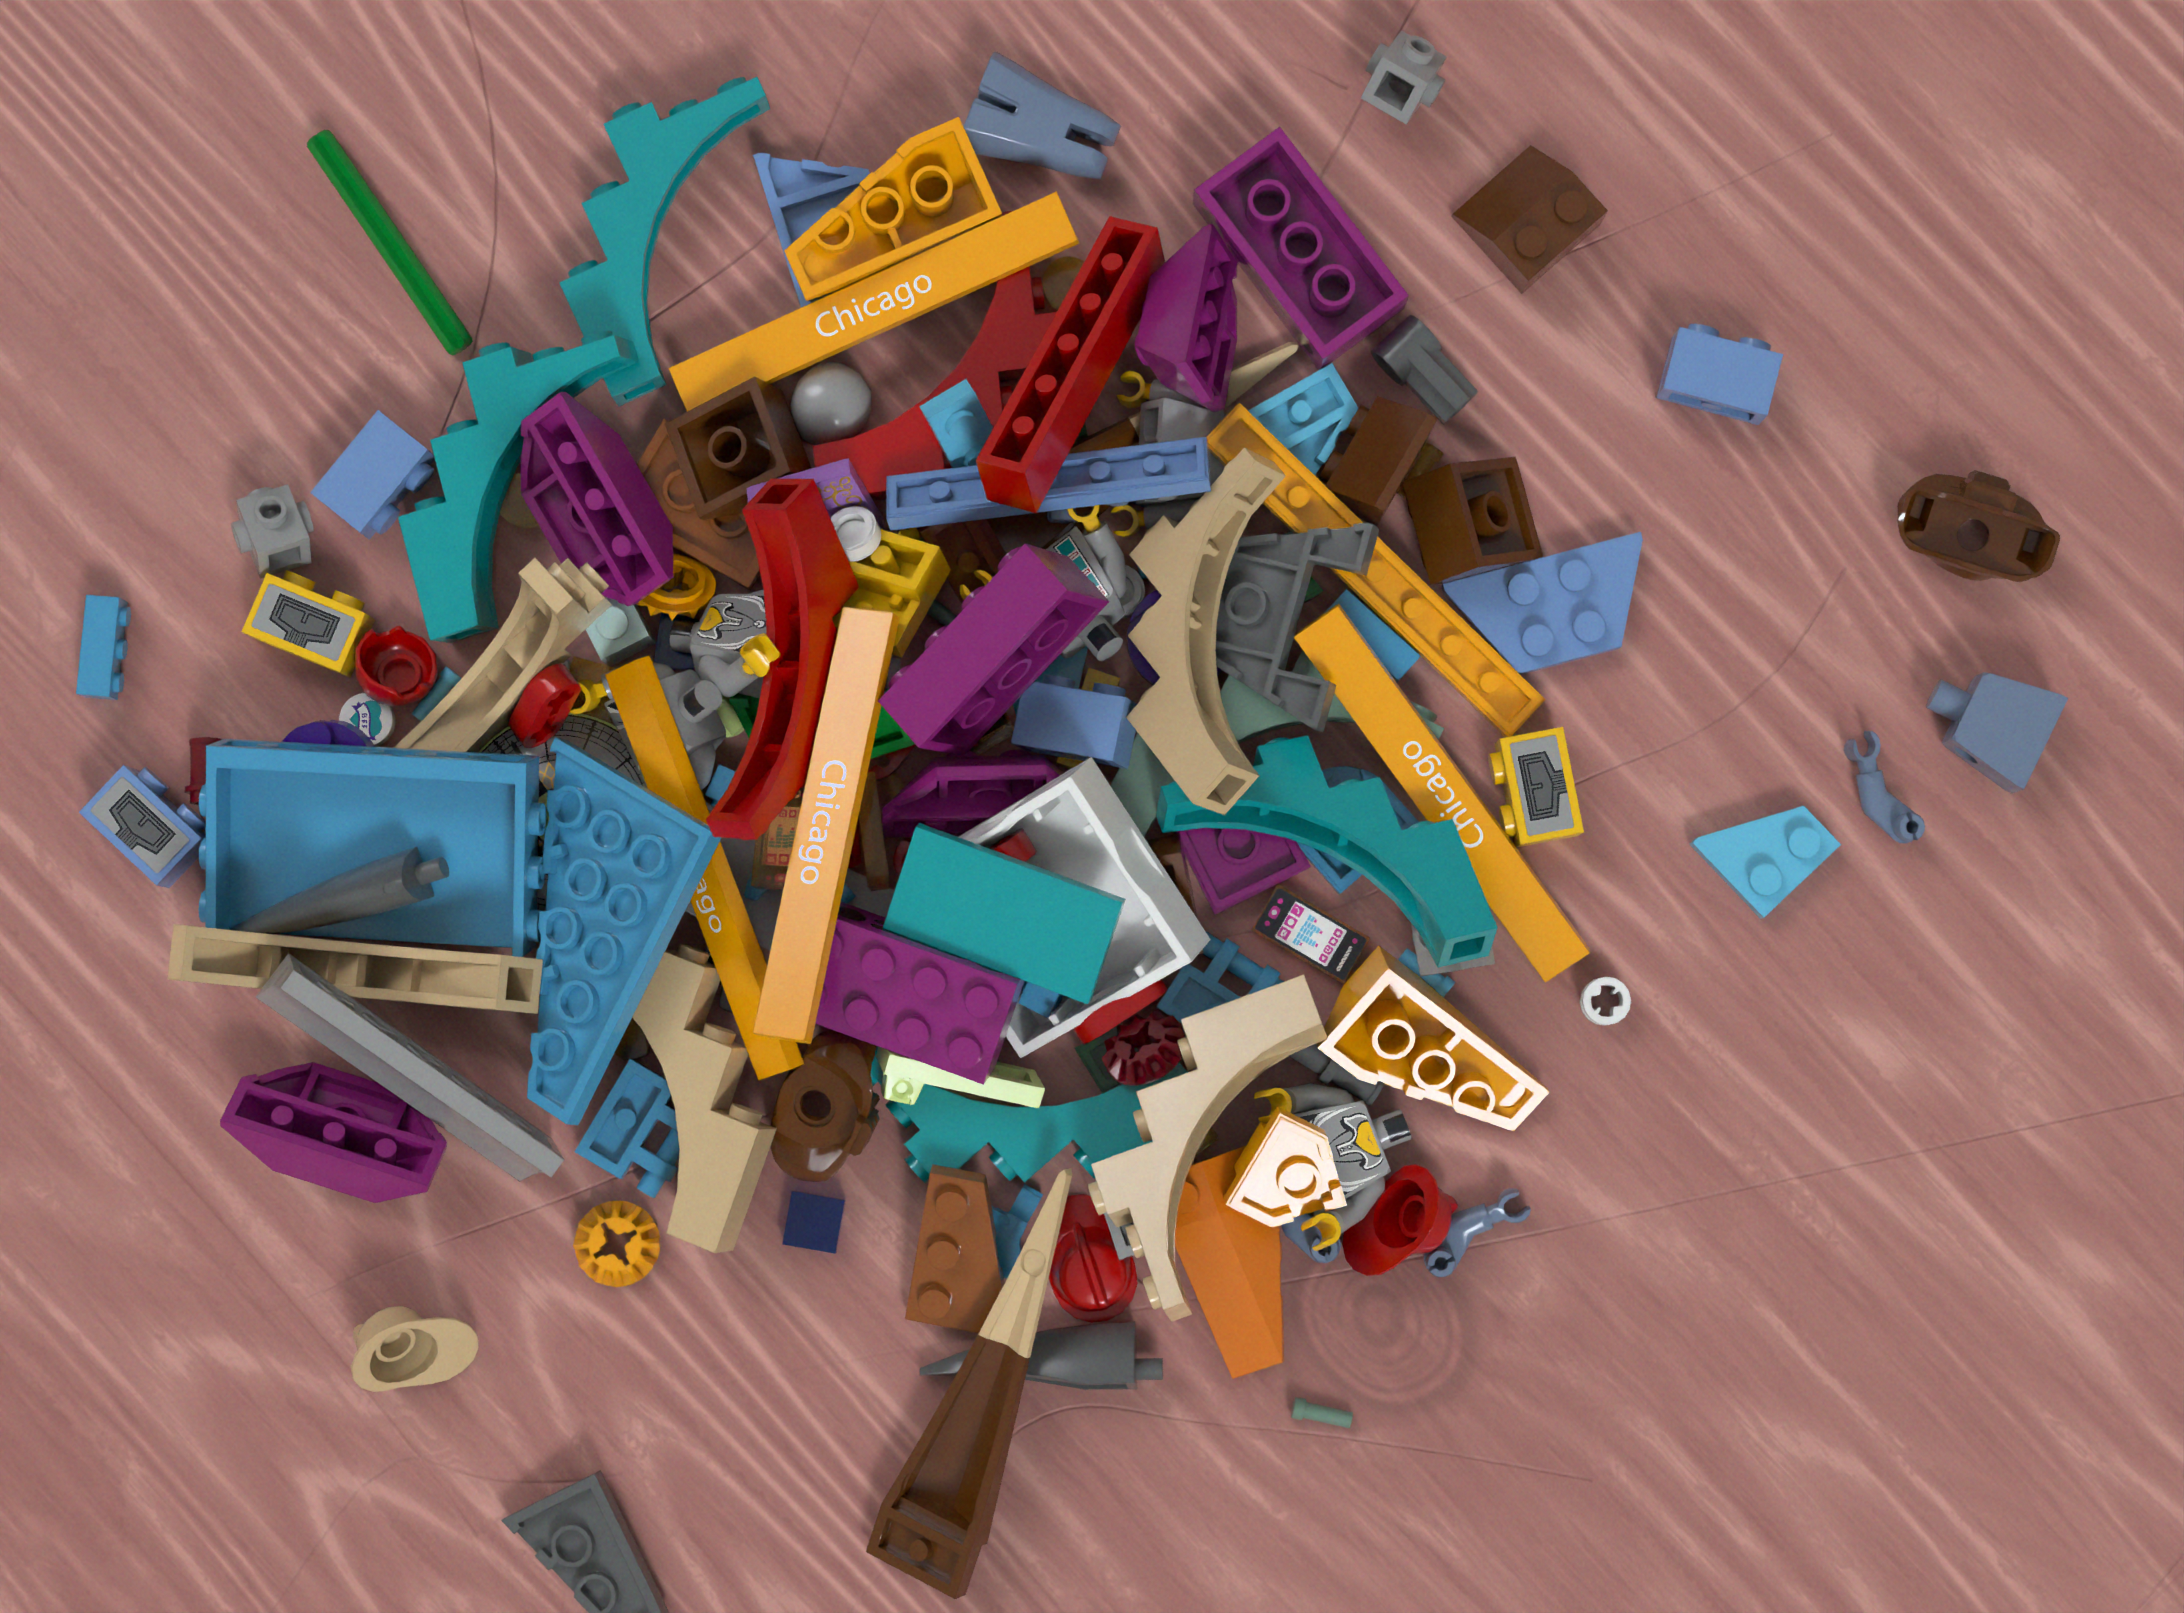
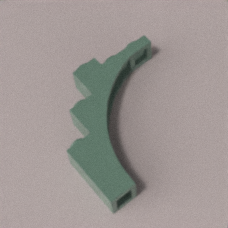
[1110,650,1444,838]

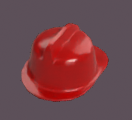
[1342,1164,1458,1276]
[1049,1194,1138,1323]

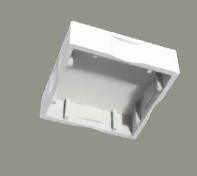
[959,757,1211,1058]

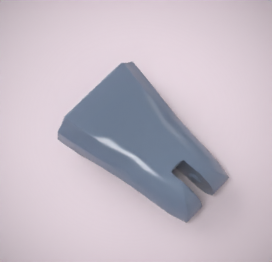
[964,51,1121,179]

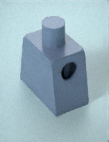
[1926,672,2068,793]

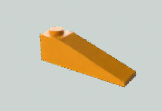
[784,117,1002,301]
[1316,945,1549,1131]

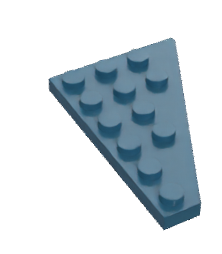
[527,737,722,1125]

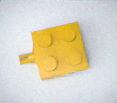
[832,527,951,657]

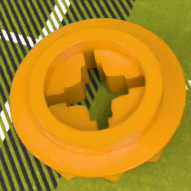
[636,554,716,621]
[573,1200,661,1287]

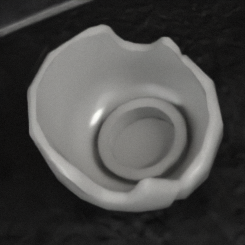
[790,362,872,445]

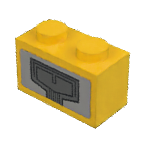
[241,570,375,678]
[1488,727,1584,848]

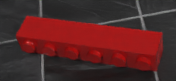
[975,216,1165,513]

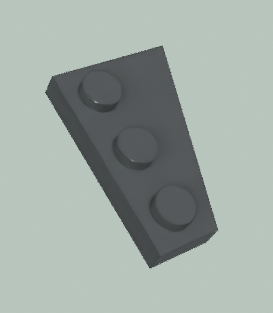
[501,1470,669,1613]

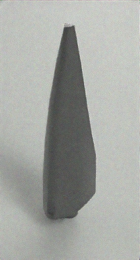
[229,847,449,935]
[920,1321,1163,1390]

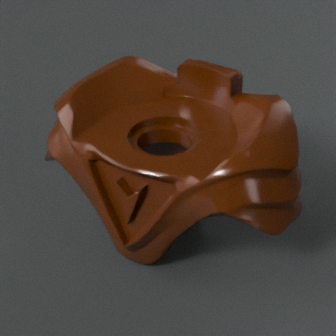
[1898,470,2060,582]
[770,1029,880,1182]

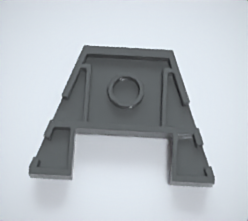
[1215,523,1379,732]

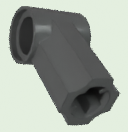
[1371,315,1478,425]

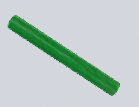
[307,130,473,356]

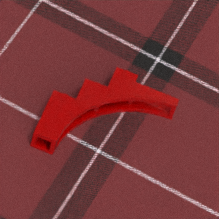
[813,211,1056,501]
[705,478,859,840]

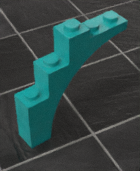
[559,77,770,407]
[398,331,639,643]
[1156,735,1498,968]
[870,1046,1188,1184]

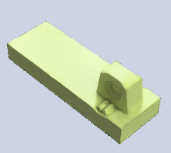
[876,1047,1045,1108]

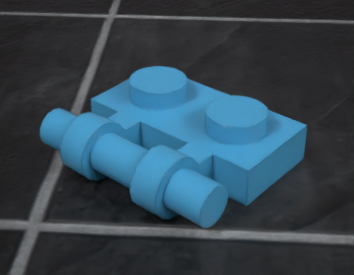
[1157,931,1284,1024]
[574,1059,680,1198]

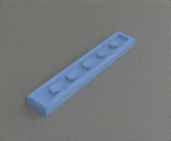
[886,437,1211,531]

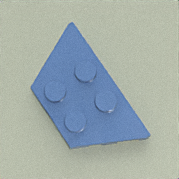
[753,153,870,307]
[1441,532,1643,675]

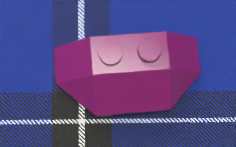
[1135,223,1237,412]
[521,392,673,606]
[882,750,1064,838]
[220,1062,447,1203]

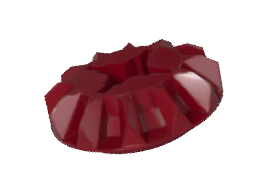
[1102,1010,1186,1086]

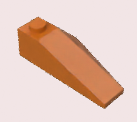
[1175,1145,1284,1379]

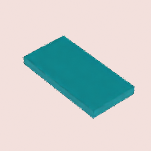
[883,823,1126,1004]

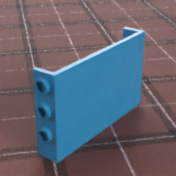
[198,739,546,957]

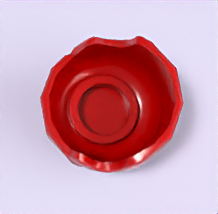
[355,626,438,706]

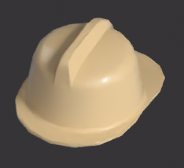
[351,1306,479,1392]

